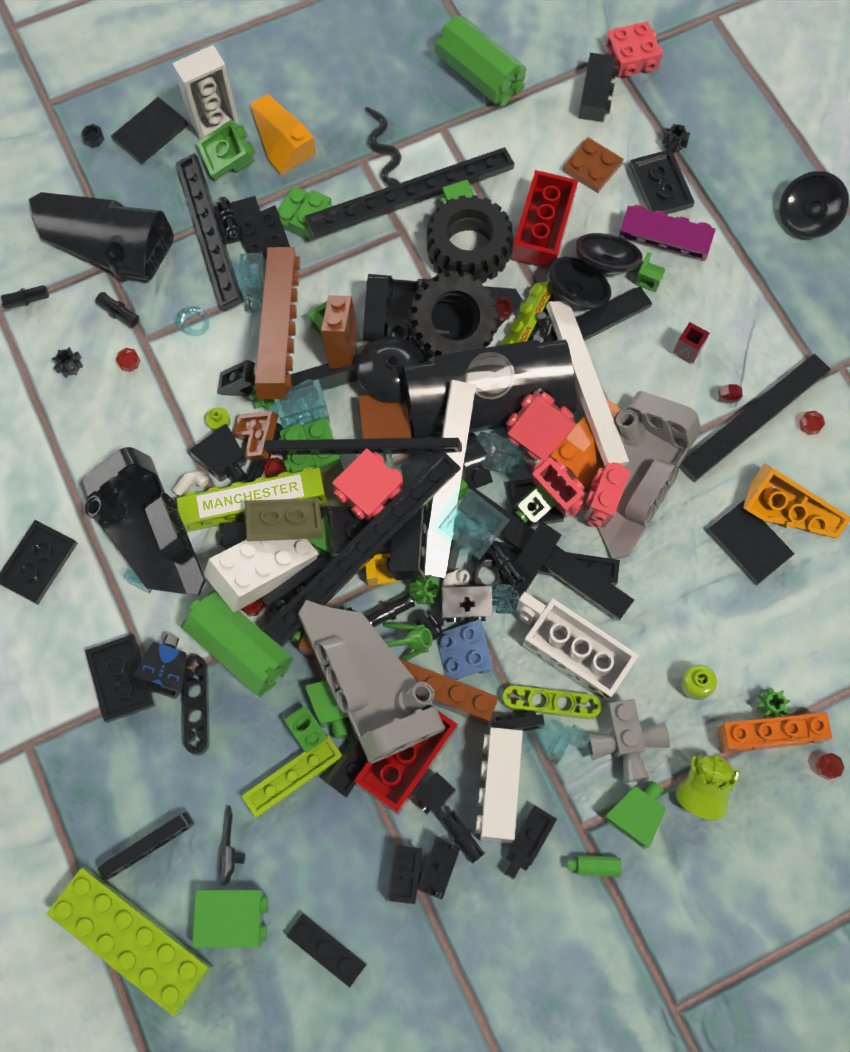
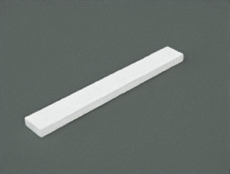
[546,301,629,466]
[425,380,476,578]

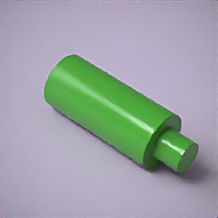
[567,855,621,877]

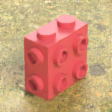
[605,21,663,78]
[506,391,576,461]
[332,448,404,523]
[532,457,585,518]
[582,462,631,528]

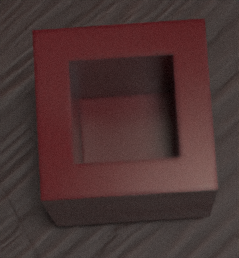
[673,322,710,363]

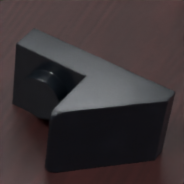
[217,360,255,397]

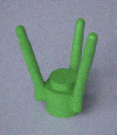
[384,623,433,661]

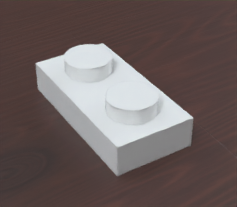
[516,592,546,625]

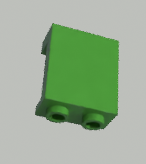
[192,890,268,948]

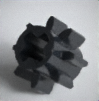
[662,124,690,152]
[52,347,83,378]
[414,611,444,640]

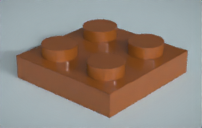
[562,137,623,193]

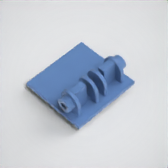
[437,619,493,680]

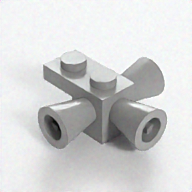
[587,699,670,783]

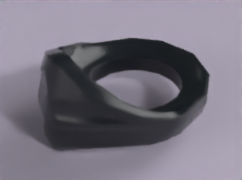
[468,558,504,590]

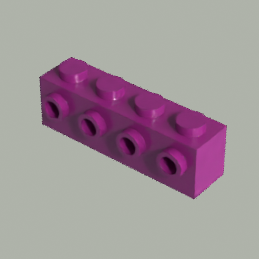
[619,205,716,261]

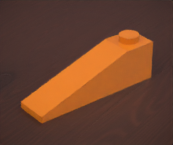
[550,399,621,493]

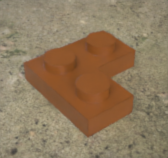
[233,411,279,460]

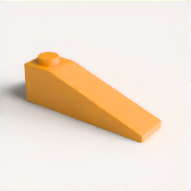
[250,94,316,175]
[743,463,850,538]

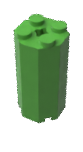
[435,15,526,107]
[181,590,294,697]

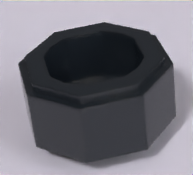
[81,124,104,147]

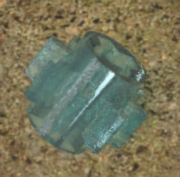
[492,584,520,614]

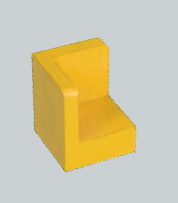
[365,553,397,586]

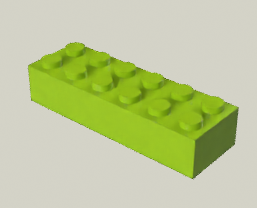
[46,868,214,1017]

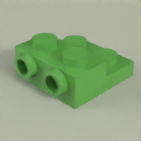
[196,119,256,180]
[278,186,332,242]
[278,417,342,473]

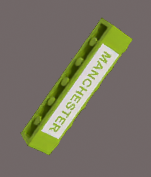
[177,467,327,532]

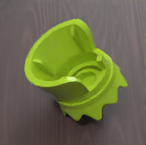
[675,754,740,820]

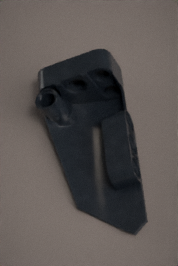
[29,192,174,282]
[363,274,523,343]
[80,447,206,595]

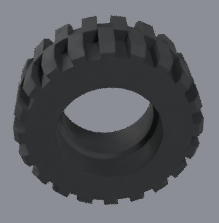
[427,195,513,284]
[407,271,499,358]

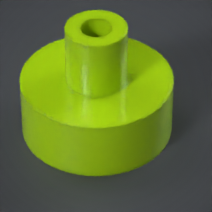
[206,407,231,432]

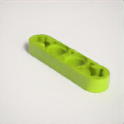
[502,685,602,720]

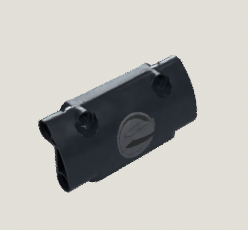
[402,339,576,438]

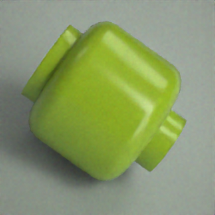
[681,664,717,700]

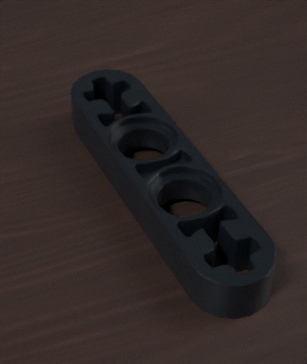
[183,655,210,756]
[97,812,195,881]

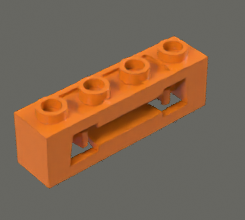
[717,712,833,754]

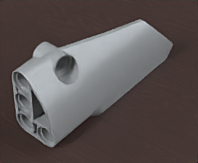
[598,391,701,559]
[298,600,446,764]

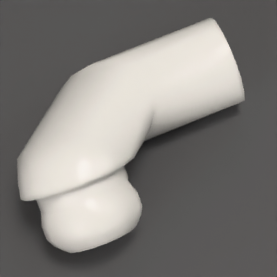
[172,471,209,497]
[441,569,470,587]

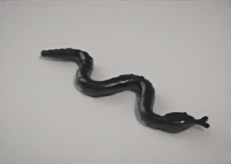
[365,107,402,187]

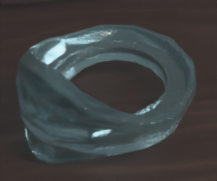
[176,306,210,336]

